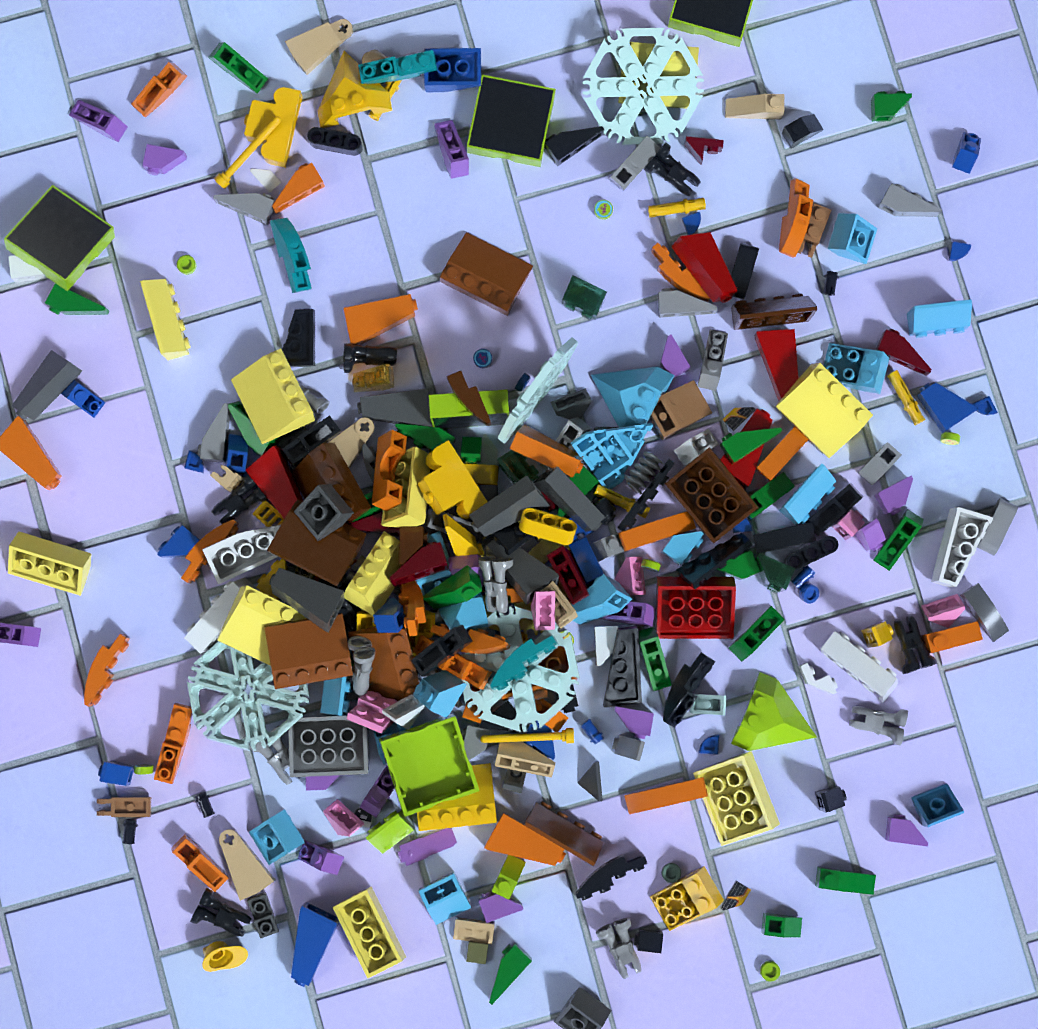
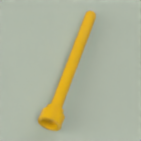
[214,116,281,189]
[480,728,574,744]

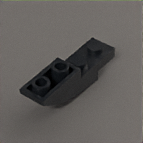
[663,652,716,728]
[575,854,648,901]

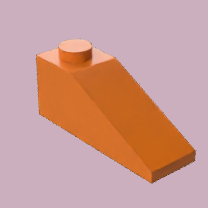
[272,163,325,214]
[921,621,983,654]

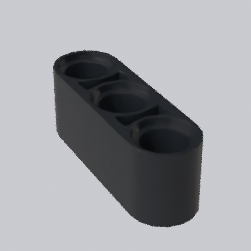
[307,127,363,156]
[731,243,759,300]
[784,536,839,571]

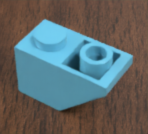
[661,531,704,566]

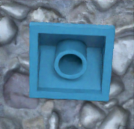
[911,783,964,827]

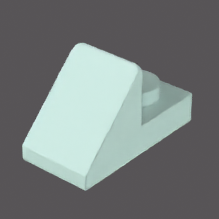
[690,694,726,715]

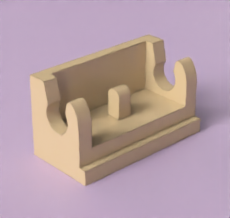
[210,465,242,493]
[541,581,578,629]
[453,917,495,944]

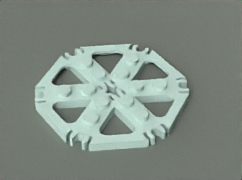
[582,28,704,145]
[498,337,578,444]
[458,606,580,732]
[187,641,310,751]

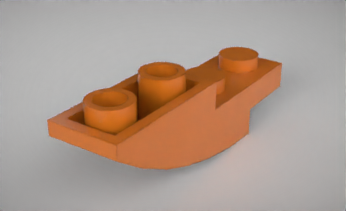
[779,178,813,258]
[651,243,711,302]
[181,520,239,584]
[399,580,426,636]
[430,624,511,654]
[84,634,130,707]
[154,703,193,784]

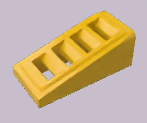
[252,501,284,527]

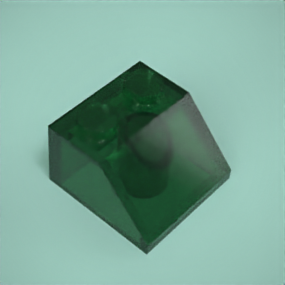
[562,275,607,320]
[497,450,539,484]
[754,553,795,594]

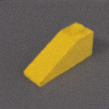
[443,514,484,556]
[861,621,894,648]

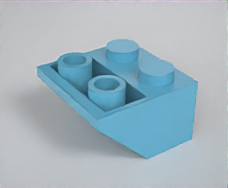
[320,677,352,716]
[418,872,471,925]

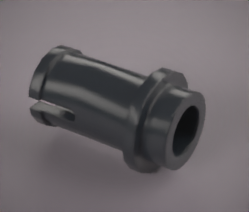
[823,271,839,296]
[195,792,215,818]
[122,819,138,844]

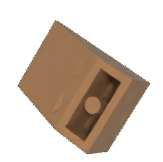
[650,380,712,440]

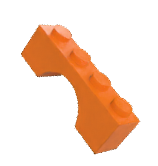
[372,430,407,511]

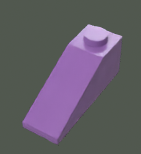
[69,100,128,142]
[434,120,469,179]
[600,602,655,627]
[0,623,41,647]

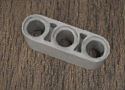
[977,498,1018,556]

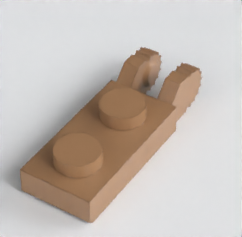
[798,203,832,258]
[96,797,152,817]

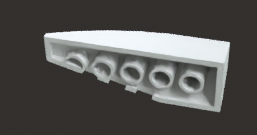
[202,525,281,584]

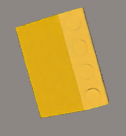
[417,763,497,831]

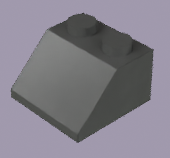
[294,484,354,541]
[554,987,612,1029]

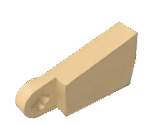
[285,19,353,75]
[328,417,375,468]
[219,829,276,901]

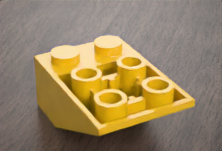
[650,866,724,931]

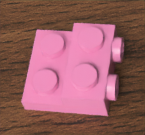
[347,691,398,733]

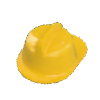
[202,941,248,972]

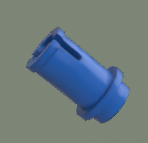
[791,565,815,590]
[580,719,604,745]

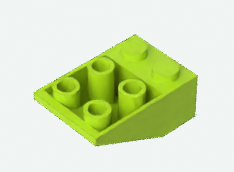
[366,810,415,854]

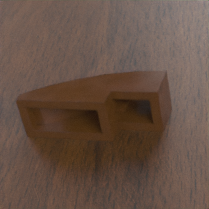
[446,371,491,426]

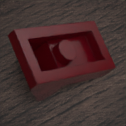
[684,136,724,165]

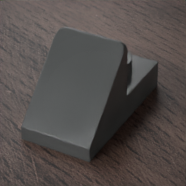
[502,769,526,793]

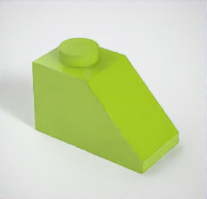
[492,855,526,900]

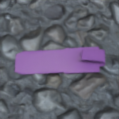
[397,828,457,866]

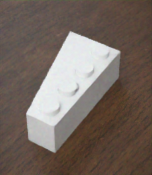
[931,507,993,587]
[184,577,259,654]
[820,631,898,703]

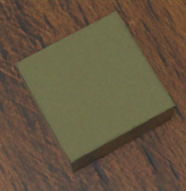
[466,941,488,964]

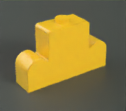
[244,87,303,168]
[417,440,487,519]

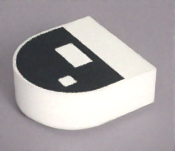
[354,807,373,828]

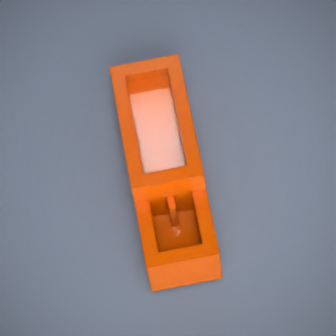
[131,62,187,117]
[171,834,229,892]

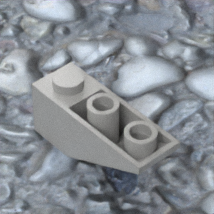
[609,136,660,191]
[878,183,942,217]
[698,329,728,391]
[590,522,647,562]

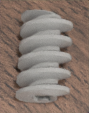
[624,451,664,495]

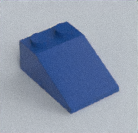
[424,48,481,93]

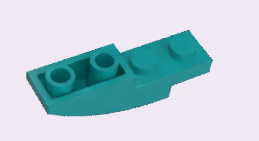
[358,50,437,84]
[270,217,312,293]
[490,635,558,691]

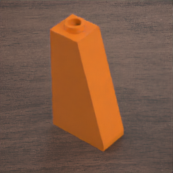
[343,294,418,346]
[0,416,62,491]
[510,424,584,478]
[484,813,566,866]

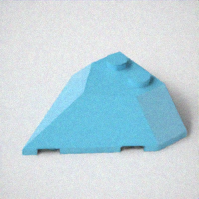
[591,366,675,427]
[571,423,653,490]

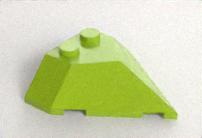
[731,672,817,751]

